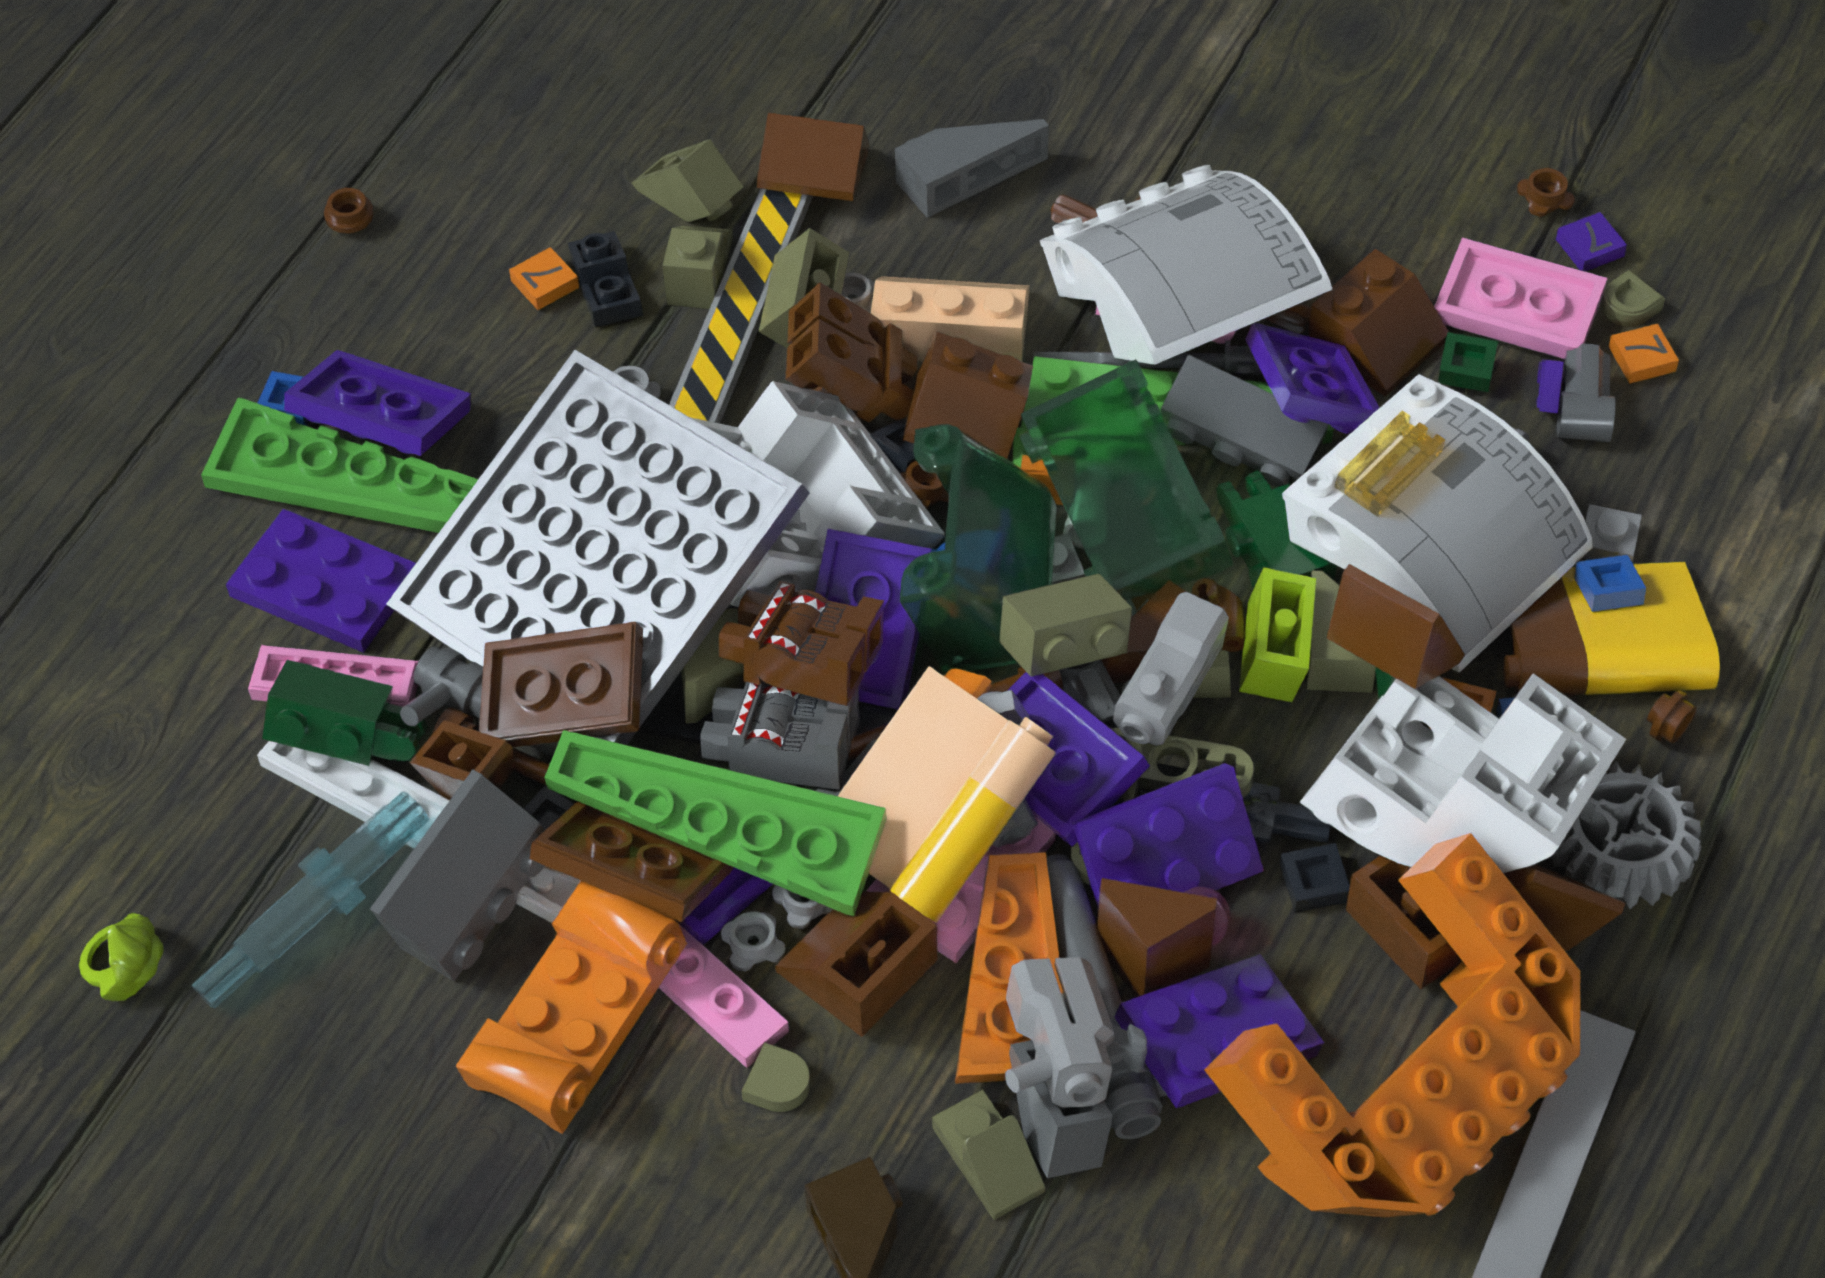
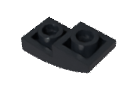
[567,231,643,328]

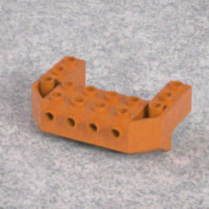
[1204,833,1580,1217]

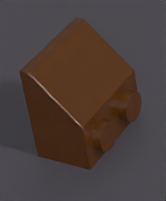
[1308,249,1448,397]
[903,331,1033,474]

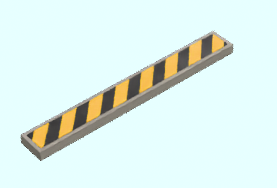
[669,189,813,424]

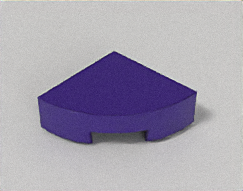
[1536,359,1564,413]

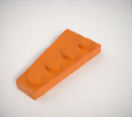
[955,852,1064,1084]

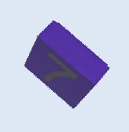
[1556,212,1627,272]

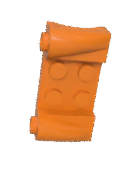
[456,881,687,1134]

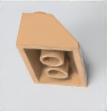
[871,276,1030,362]

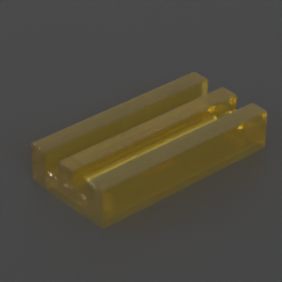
[1334,410,1446,517]

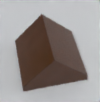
[757,113,869,201]
[1326,564,1465,689]
[1503,864,1626,951]
[1098,878,1218,998]

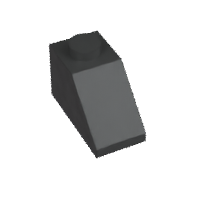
[1009,1040,1113,1178]

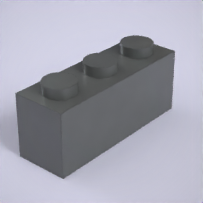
[1159,355,1329,487]

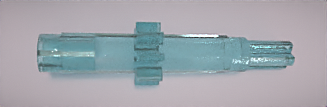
[192,791,429,1009]

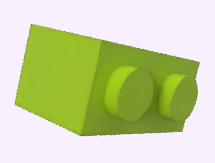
[1239,568,1316,702]

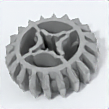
[1552,761,1701,909]

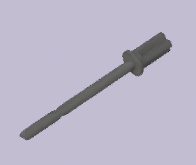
[1033,340,1264,376]

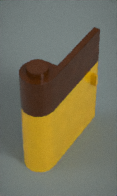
[1503,562,1720,696]

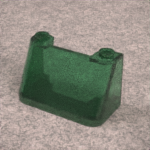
[1019,359,1234,601]
[900,424,1057,674]

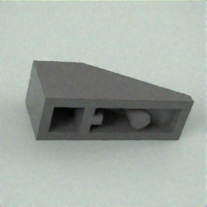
[895,119,1049,218]

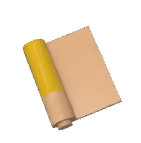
[838,666,1056,923]

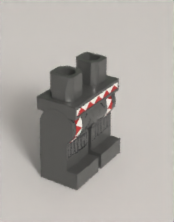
[700,680,860,789]

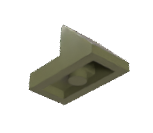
[932,1090,1045,1220]

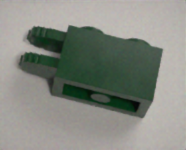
[1216,471,1337,589]
[262,660,428,766]

